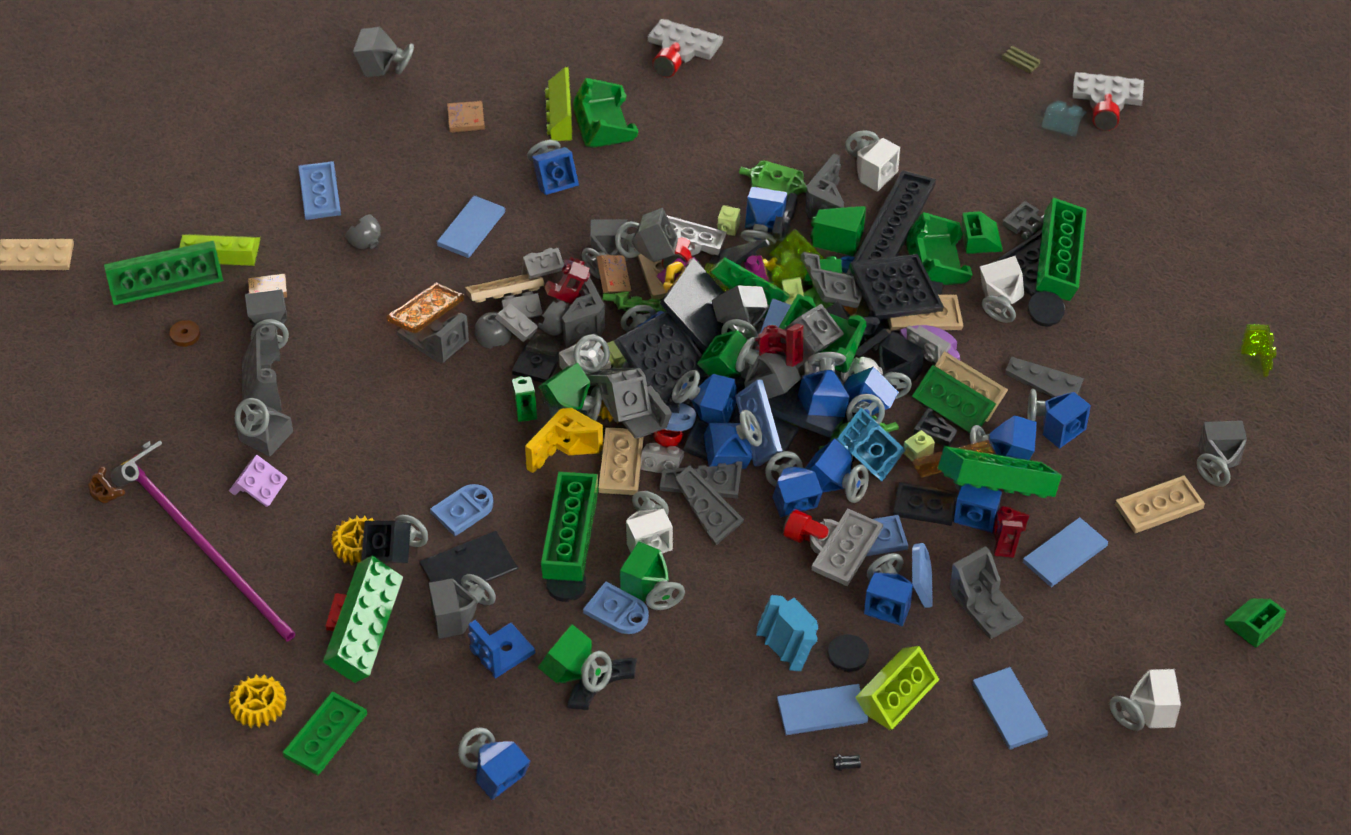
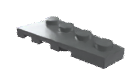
[675,466,744,546]

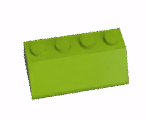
[545,67,572,141]
[179,234,260,266]
[855,646,939,730]

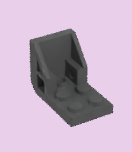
[805,154,844,219]
[562,277,605,347]
[776,304,844,369]
[397,311,469,364]
[586,368,652,422]
[950,546,1024,640]

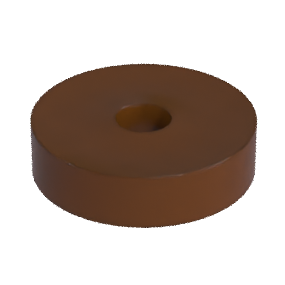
[169,320,200,347]

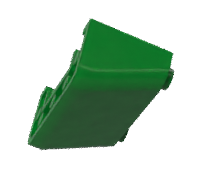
[573,78,638,148]
[906,212,972,285]
[778,294,866,373]

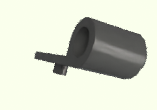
[111,440,162,486]

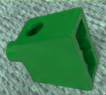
[512,376,537,422]

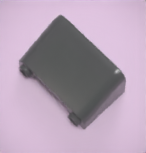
[242,325,282,411]

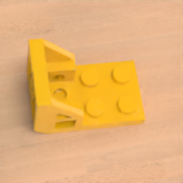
[525,408,603,473]

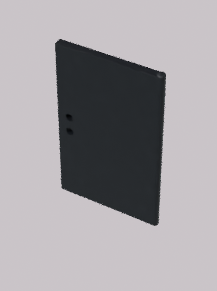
[420,531,518,586]

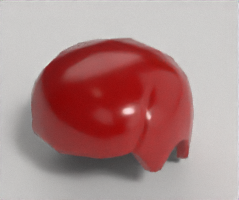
[653,429,683,448]

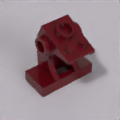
[545,257,590,304]
[756,324,804,367]
[993,506,1029,558]

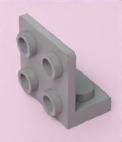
[521,248,564,279]
[907,325,951,363]

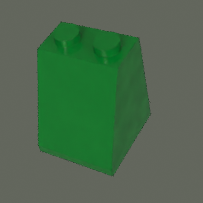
[810,206,866,256]

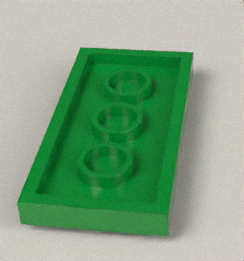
[912,365,996,433]
[283,691,367,775]

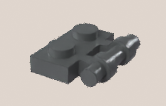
[1002,201,1044,240]

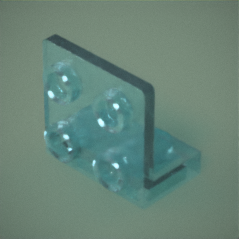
[1042,101,1086,137]

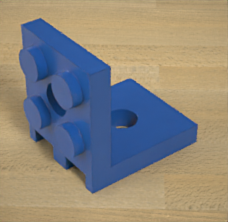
[468,620,535,678]

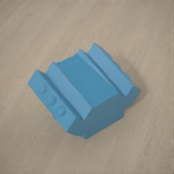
[837,407,906,481]
[756,595,818,671]

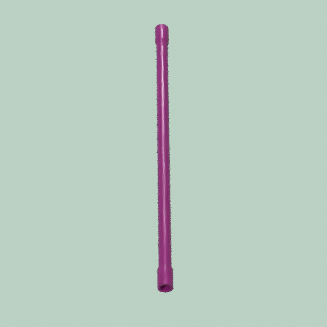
[135,463,295,641]

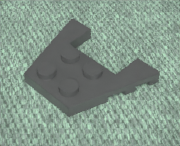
[801,252,862,308]

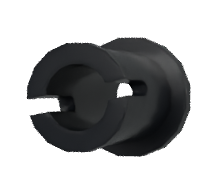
[833,754,861,771]

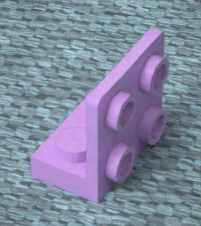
[229,455,287,507]

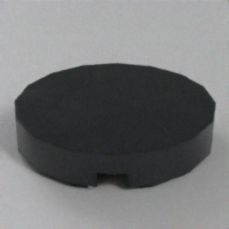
[1027,291,1065,327]
[546,575,586,602]
[828,634,869,672]

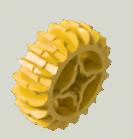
[331,516,374,565]
[229,674,286,728]

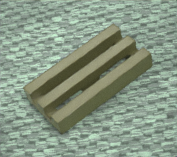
[1002,46,1040,74]

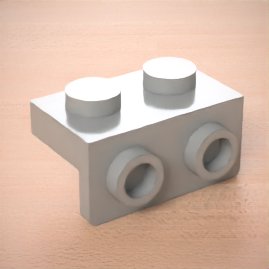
[501,292,543,318]
[495,303,538,342]
[641,443,684,473]

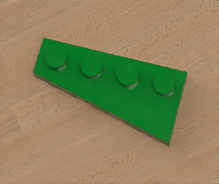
[711,257,790,318]

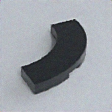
[568,658,637,710]

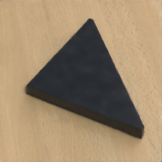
[993,229,1043,297]
[704,239,770,281]

